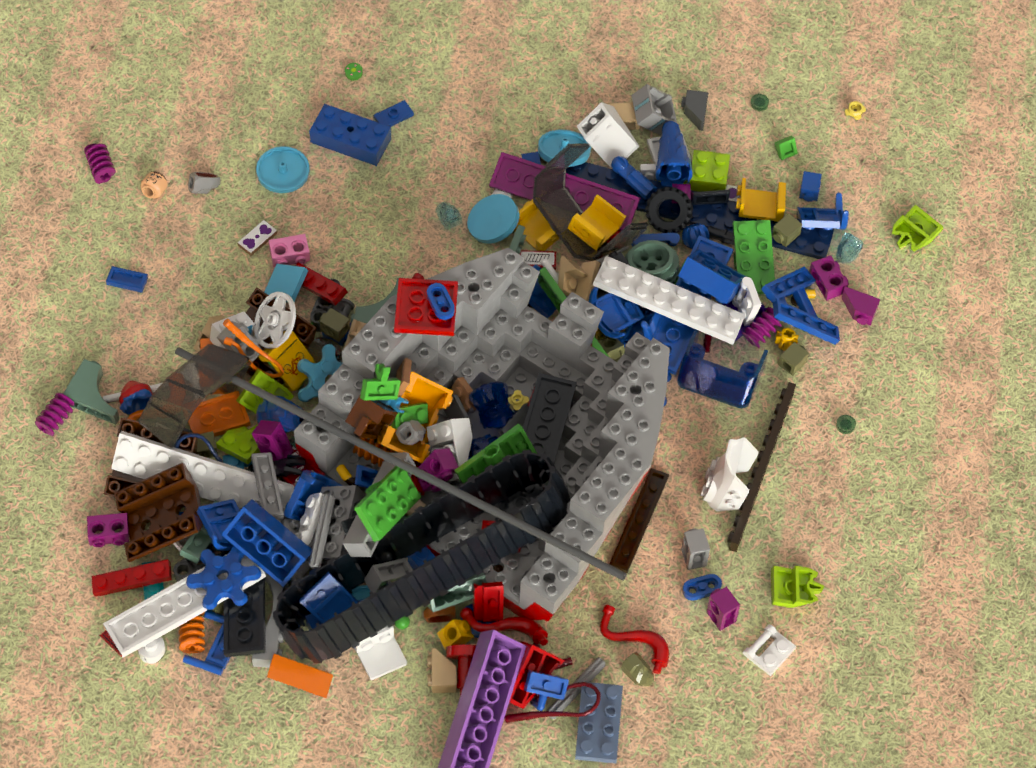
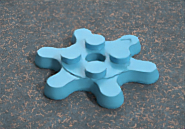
[297,344,343,402]

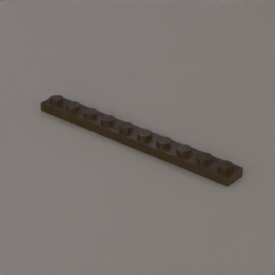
[727,382,796,552]

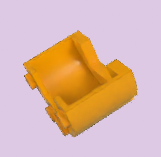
[377,371,453,464]

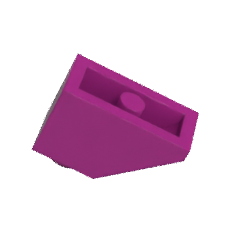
[842,286,880,326]

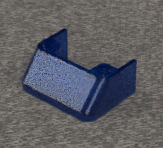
[677,329,768,408]

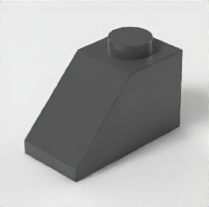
[681,90,709,131]

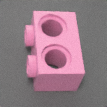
[268,234,310,268]

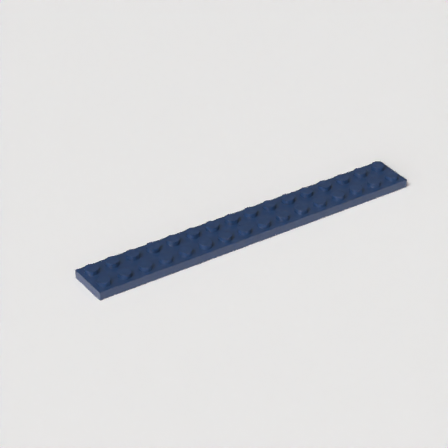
[547,162,834,259]

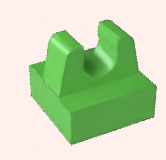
[775,136,798,160]

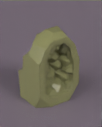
[621,652,654,687]

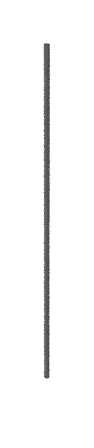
[175,347,627,581]

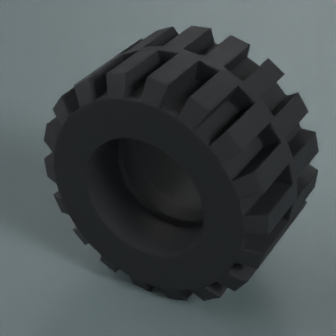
[645,187,693,233]

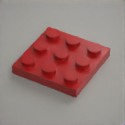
[394,278,458,336]

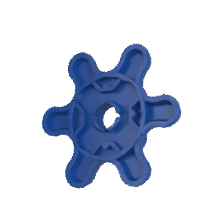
[186,546,262,610]

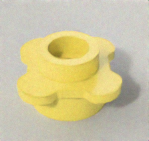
[845,101,866,120]
[506,390,529,411]

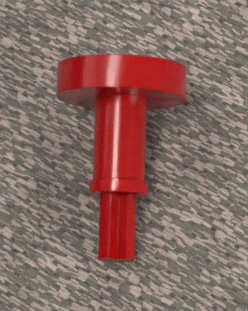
[446,645,476,696]

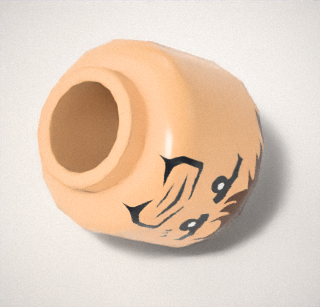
[140,171,168,199]

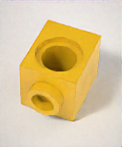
[437,619,474,650]

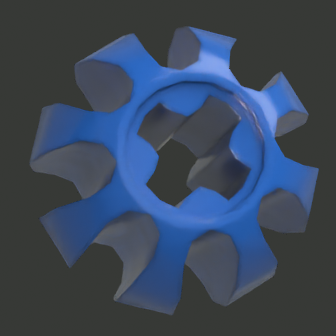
[682,223,710,249]

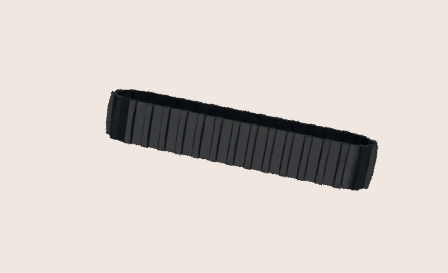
[273,450,571,664]

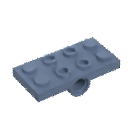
[575,682,623,764]

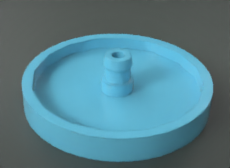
[538,130,591,167]
[256,146,310,193]
[467,194,520,244]

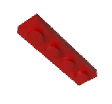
[295,262,348,306]
[91,559,172,597]

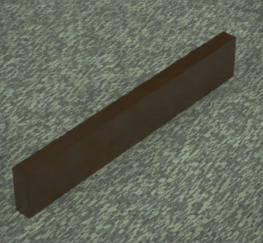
[609,468,669,573]

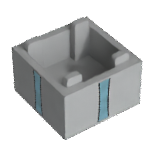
[631,84,677,135]

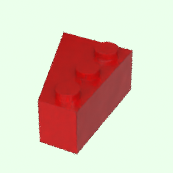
[509,641,565,709]

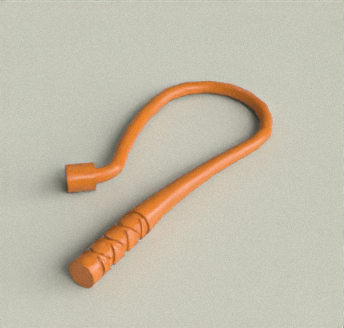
[223,319,284,378]

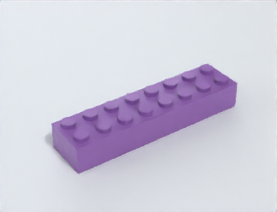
[438,630,526,768]

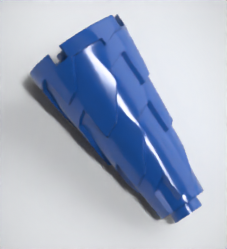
[655,121,692,187]
[256,396,304,433]

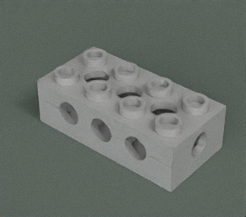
[307,485,366,568]

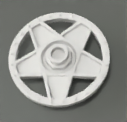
[254,292,296,349]

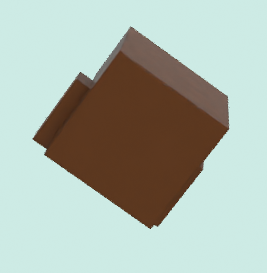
[345,395,398,439]

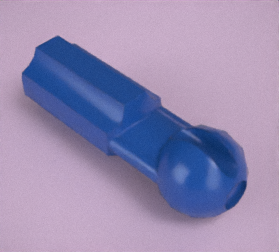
[611,156,657,200]

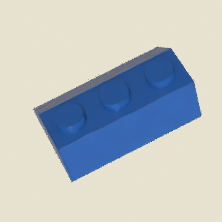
[678,250,746,304]

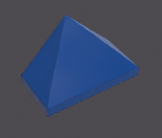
[355,465,378,488]

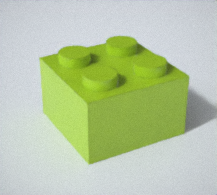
[689,150,730,192]

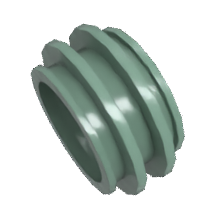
[625,240,680,284]

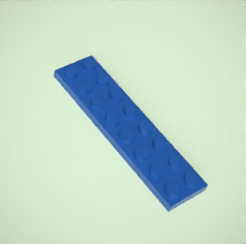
[650,236,734,375]

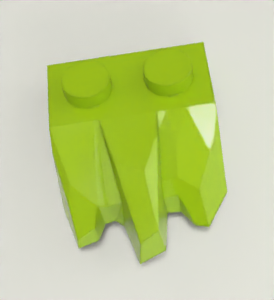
[892,205,943,252]
[236,369,294,414]
[216,424,261,464]
[771,565,824,608]

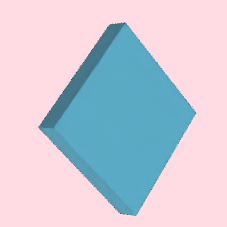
[264,264,308,303]

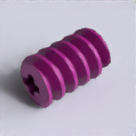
[84,143,116,184]
[742,306,782,348]
[35,392,75,436]

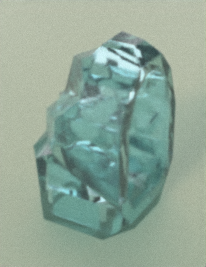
[436,202,462,230]
[836,233,864,264]

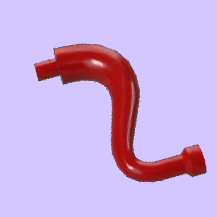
[600,605,670,674]
[460,608,548,646]

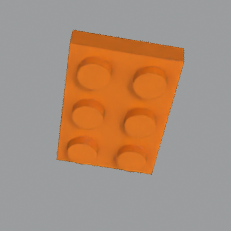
[183,391,251,437]

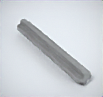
[309,494,335,569]
[547,657,605,719]

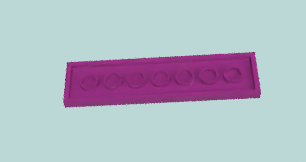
[489,152,640,233]

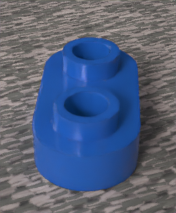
[427,283,455,320]
[682,574,722,601]

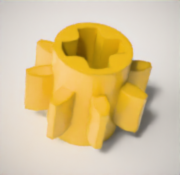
[774,327,799,351]

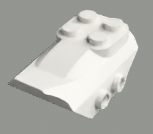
[700,437,759,511]

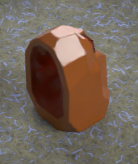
[423,605,456,623]

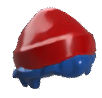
[119,380,153,415]

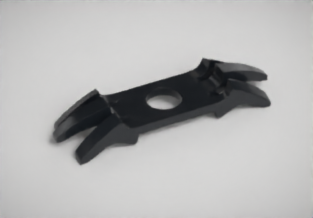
[246,455,306,477]

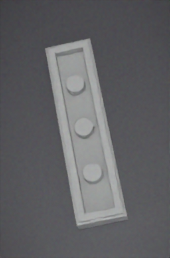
[251,452,284,519]

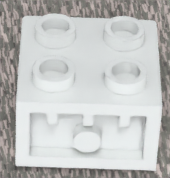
[354,626,407,680]

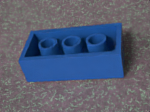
[309,104,391,166]
[222,499,312,587]

